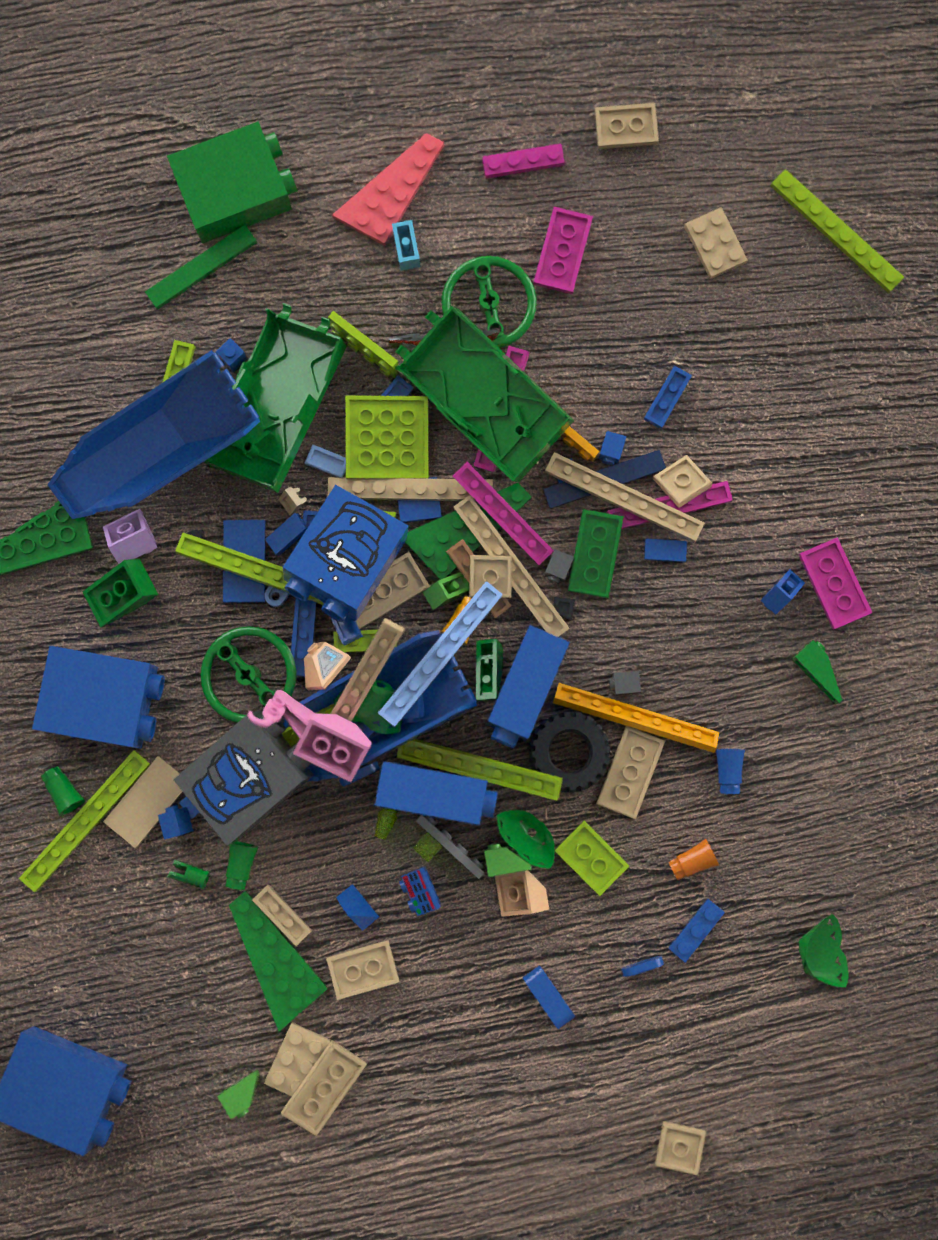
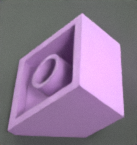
[103,509,157,564]

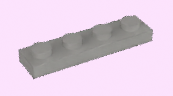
[416,815,485,879]

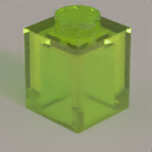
[413,832,443,862]

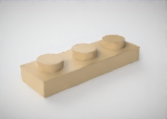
[253,884,312,946]

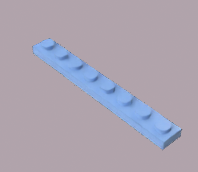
[378,581,503,727]

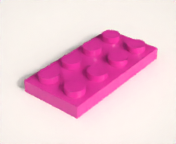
[533,207,593,295]
[798,537,873,630]

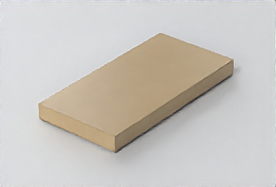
[356,552,430,629]
[596,726,665,819]
[103,756,183,849]
[281,1040,367,1136]

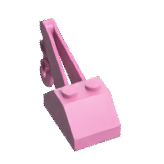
[248,690,371,782]

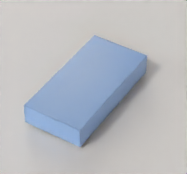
[305,444,346,478]

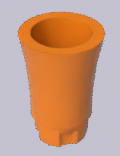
[668,838,719,880]

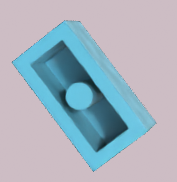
[392,220,420,271]

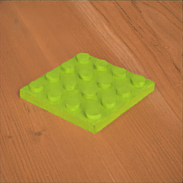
[345,396,429,479]

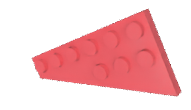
[332,133,444,246]

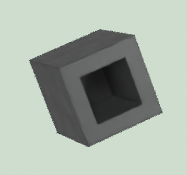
[545,549,574,584]
[609,671,641,696]

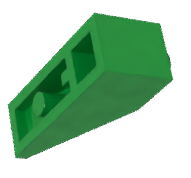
[476,639,503,701]
[791,640,842,704]

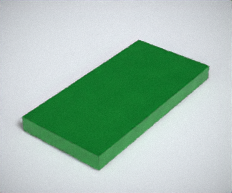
[567,509,624,598]

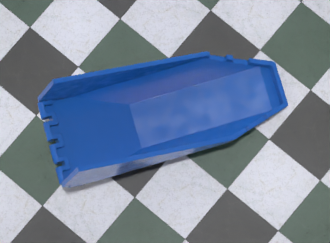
[47,350,260,519]
[281,630,477,782]

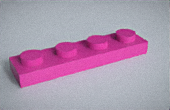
[482,144,565,179]

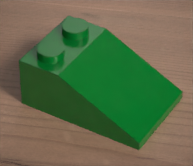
[83,559,159,627]

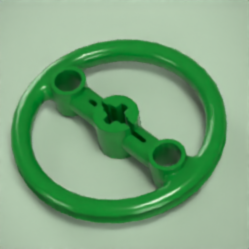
[442,256,537,348]
[200,626,297,723]

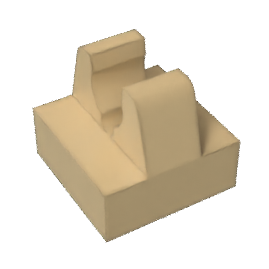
[278,487,307,516]

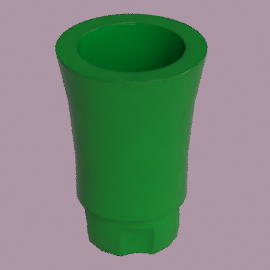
[41,766,86,816]
[226,841,259,890]

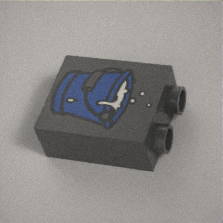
[173,710,314,846]

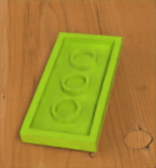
[328,311,400,378]

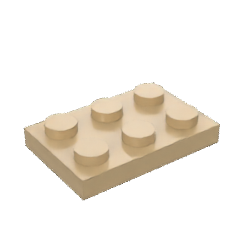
[595,103,659,149]
[684,207,748,279]
[326,940,400,1000]
[264,1022,331,1096]

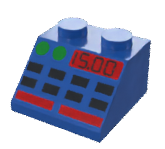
[399,866,441,916]

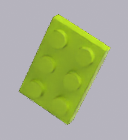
[555,821,629,896]

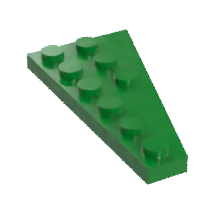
[405,482,532,580]
[0,501,94,576]
[229,891,328,1031]

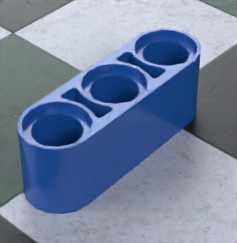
[522,965,575,1029]

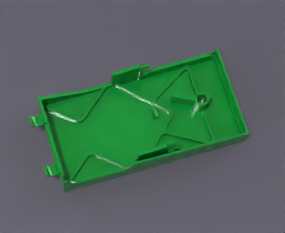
[203,303,347,493]
[395,306,575,482]

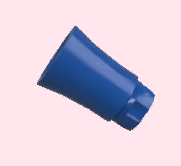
[716,749,745,794]

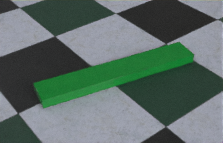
[145,225,257,310]

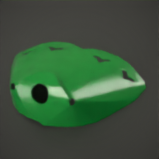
[334,679,402,734]
[497,810,555,869]
[798,914,848,988]

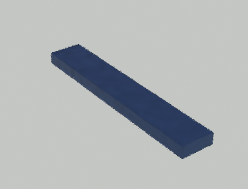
[543,450,666,509]

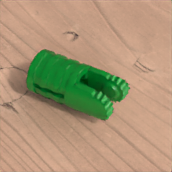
[167,860,210,890]

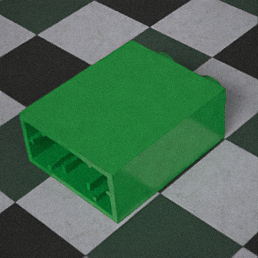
[167,121,298,244]

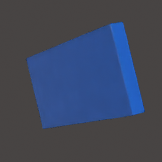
[223,520,266,603]

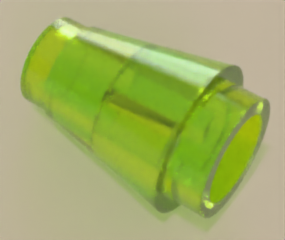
[374,807,398,840]

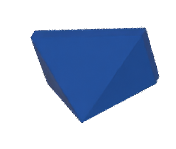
[336,884,379,931]

